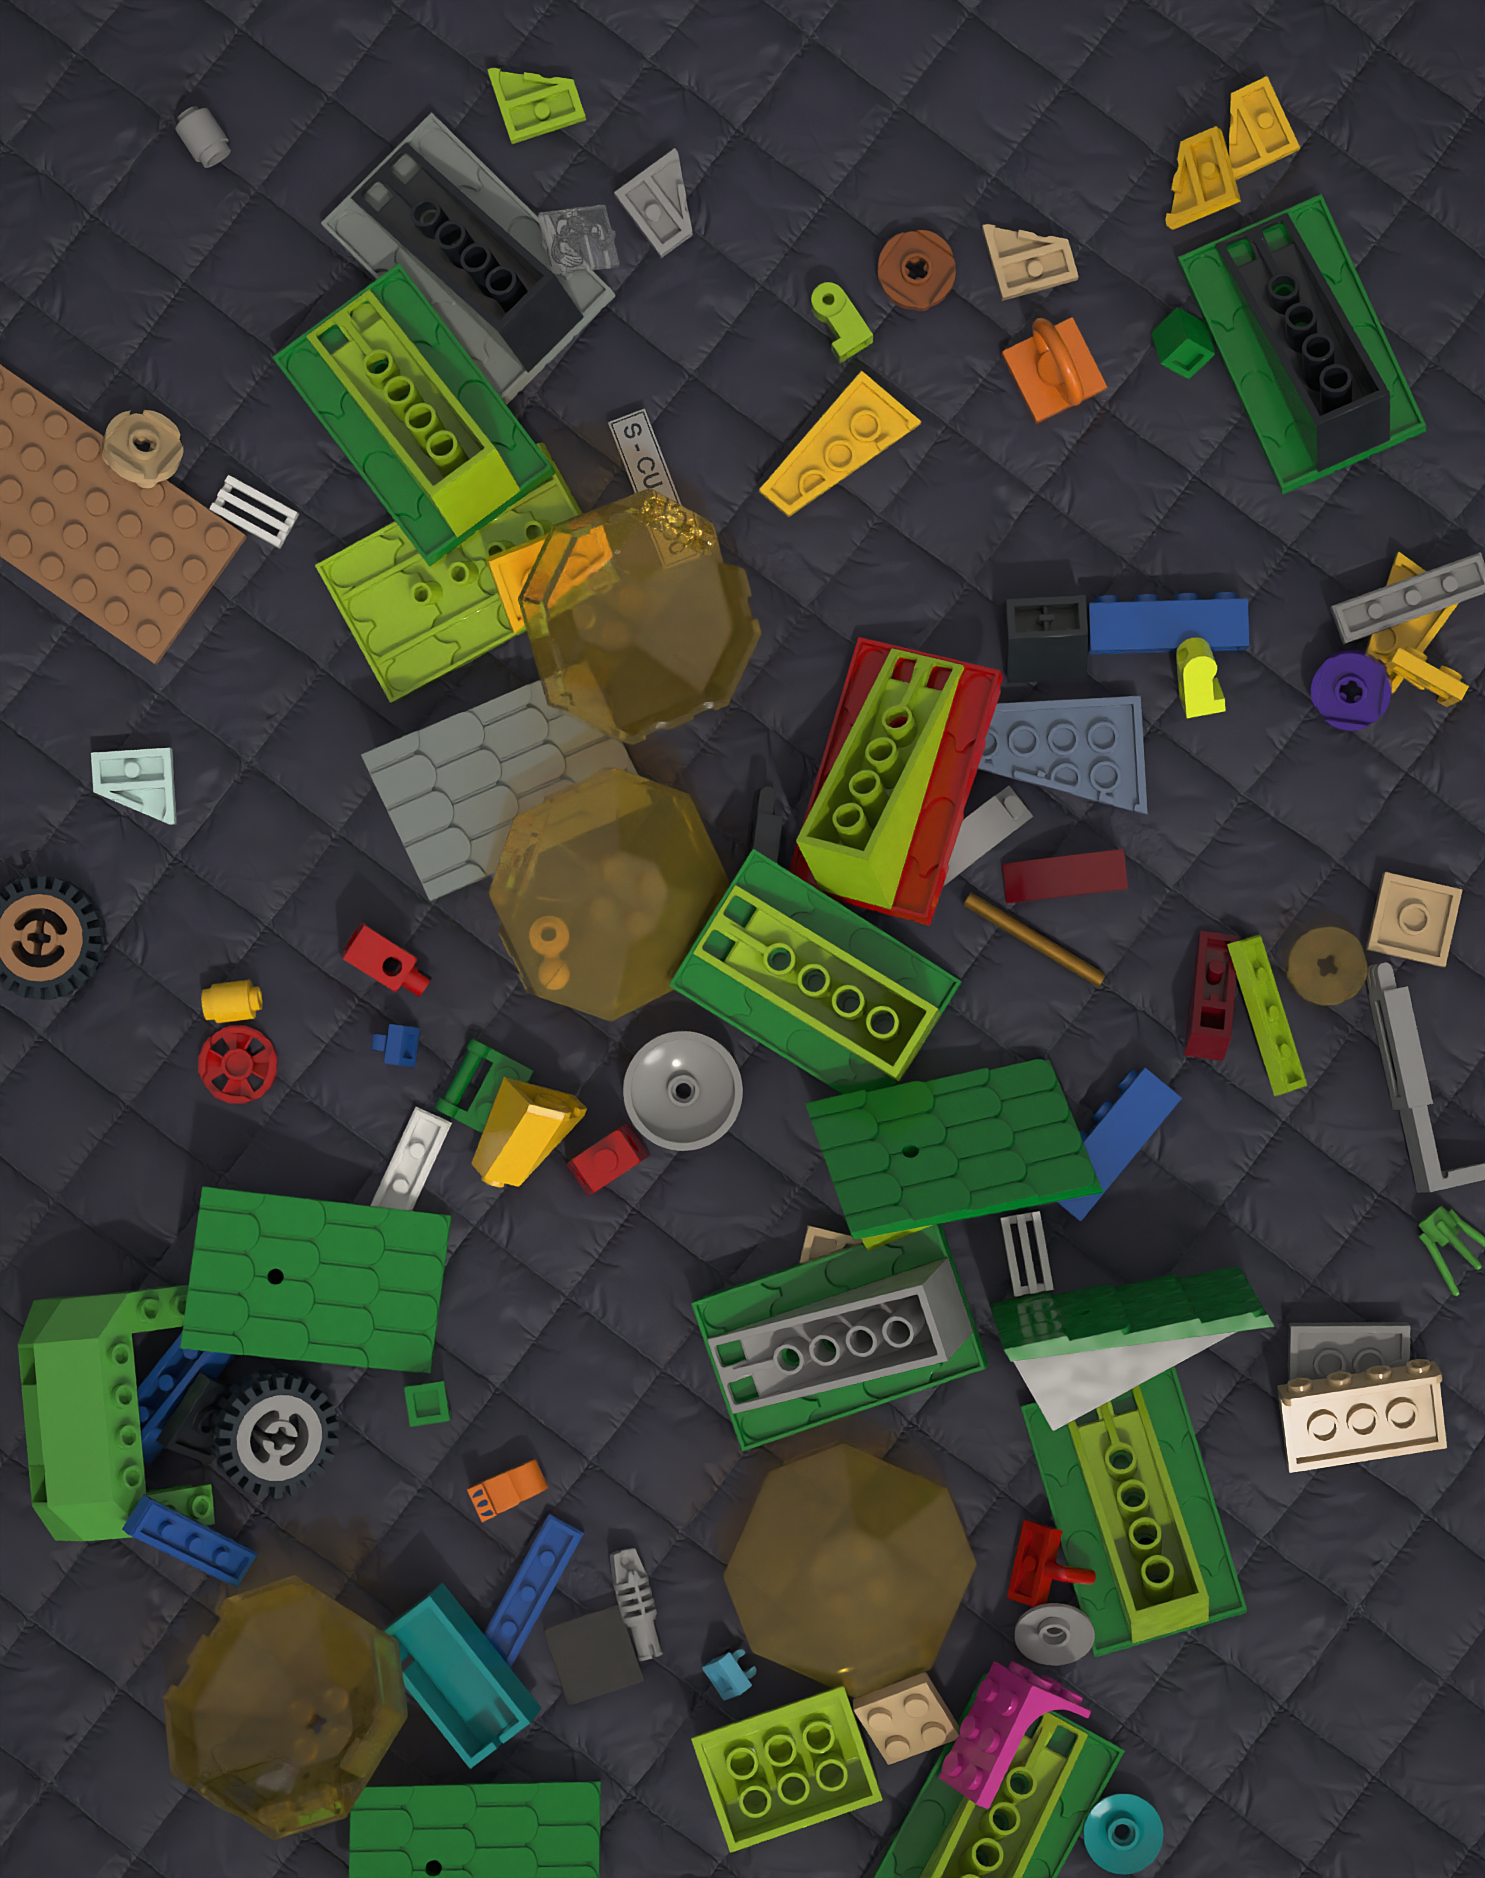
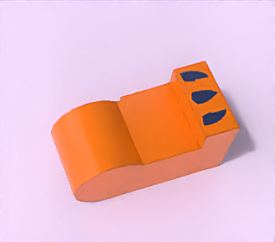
[467,1459,549,1522]

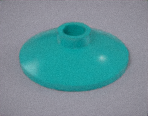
[1083,1793,1164,1875]

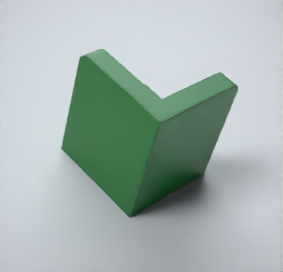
[1151,307,1215,379]
[404,1380,453,1427]

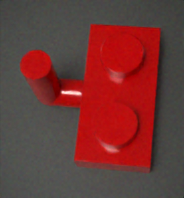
[1007,1520,1096,1607]

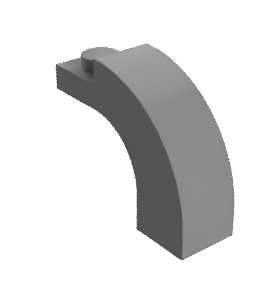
[943,786,1033,887]

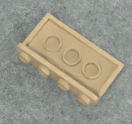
[1277,1359,1447,1473]

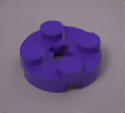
[1311,650,1392,731]

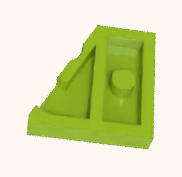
[487,68,586,144]

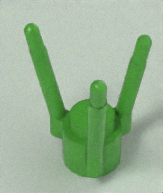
[1418,1205,1485,1296]

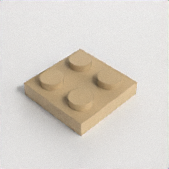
[1366,872,1462,967]
[853,1672,960,1765]

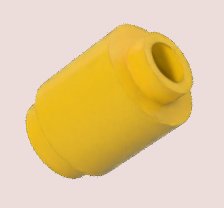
[201,979,262,1023]

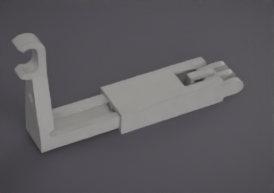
[1365,962,1485,1193]

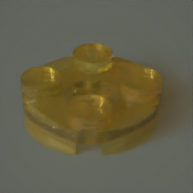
[1287,927,1368,1006]

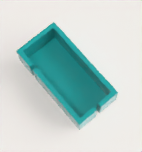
[370,1582,542,1769]

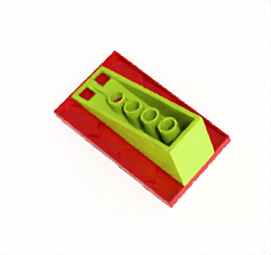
[789,637,1003,926]

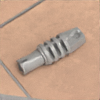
[609,1547,663,1661]

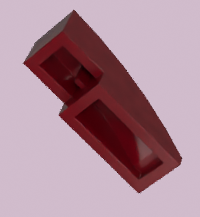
[1002,849,1128,904]

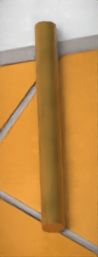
[963,892,1106,987]

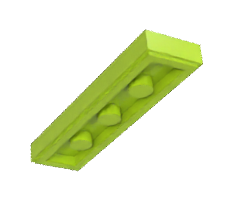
[1227,934,1307,1096]

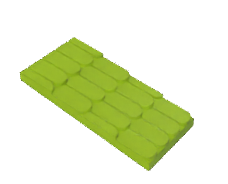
[315,443,619,703]

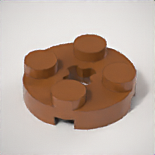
[877,230,956,311]

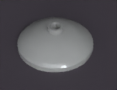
[623,1031,743,1151]

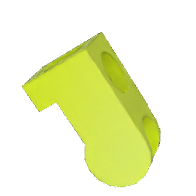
[1176,637,1226,718]

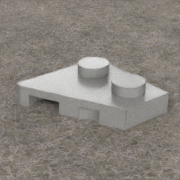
[614,148,693,258]

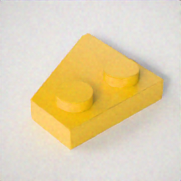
[1229,76,1300,181]
[1165,126,1241,230]
[1385,646,1469,707]

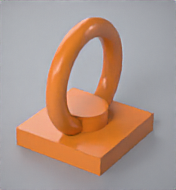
[1001,317,1107,424]

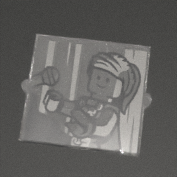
[538,205,620,275]

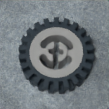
[210,1369,340,1499]

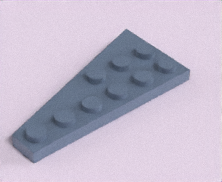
[978,696,1148,815]

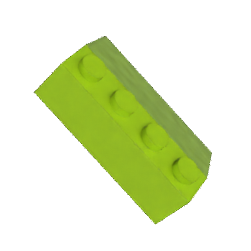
[691,1685,883,1853]

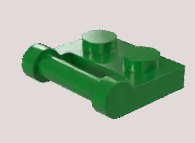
[434,1038,534,1134]

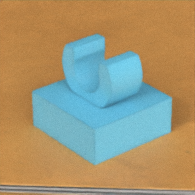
[702,1649,757,1701]

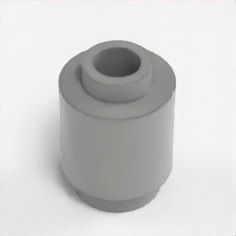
[175,106,231,168]

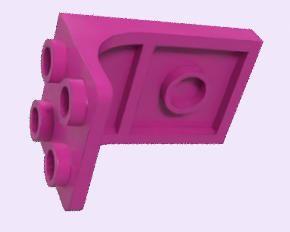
[938,1661,1091,1809]

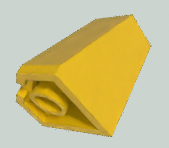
[471,1077,587,1188]

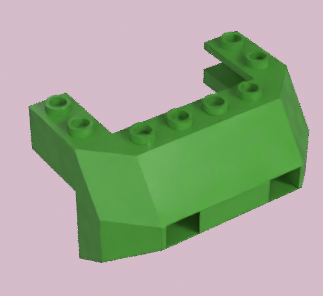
[18,1285,215,1541]

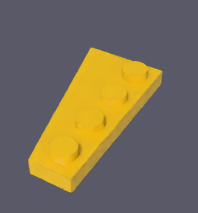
[759,371,921,517]

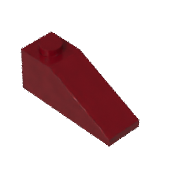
[1184,930,1239,1061]

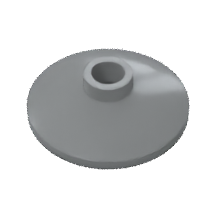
[1015,1603,1095,1666]

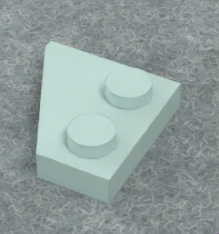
[91,748,177,825]

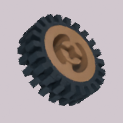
[0,876,107,1000]

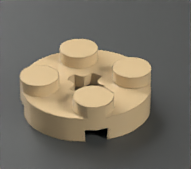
[102,410,183,488]

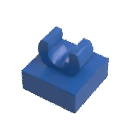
[371,1024,420,1067]

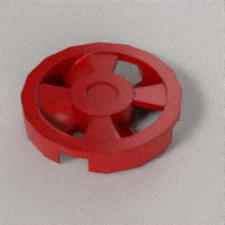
[198,1026,278,1103]

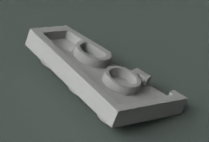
[1288,1322,1410,1381]

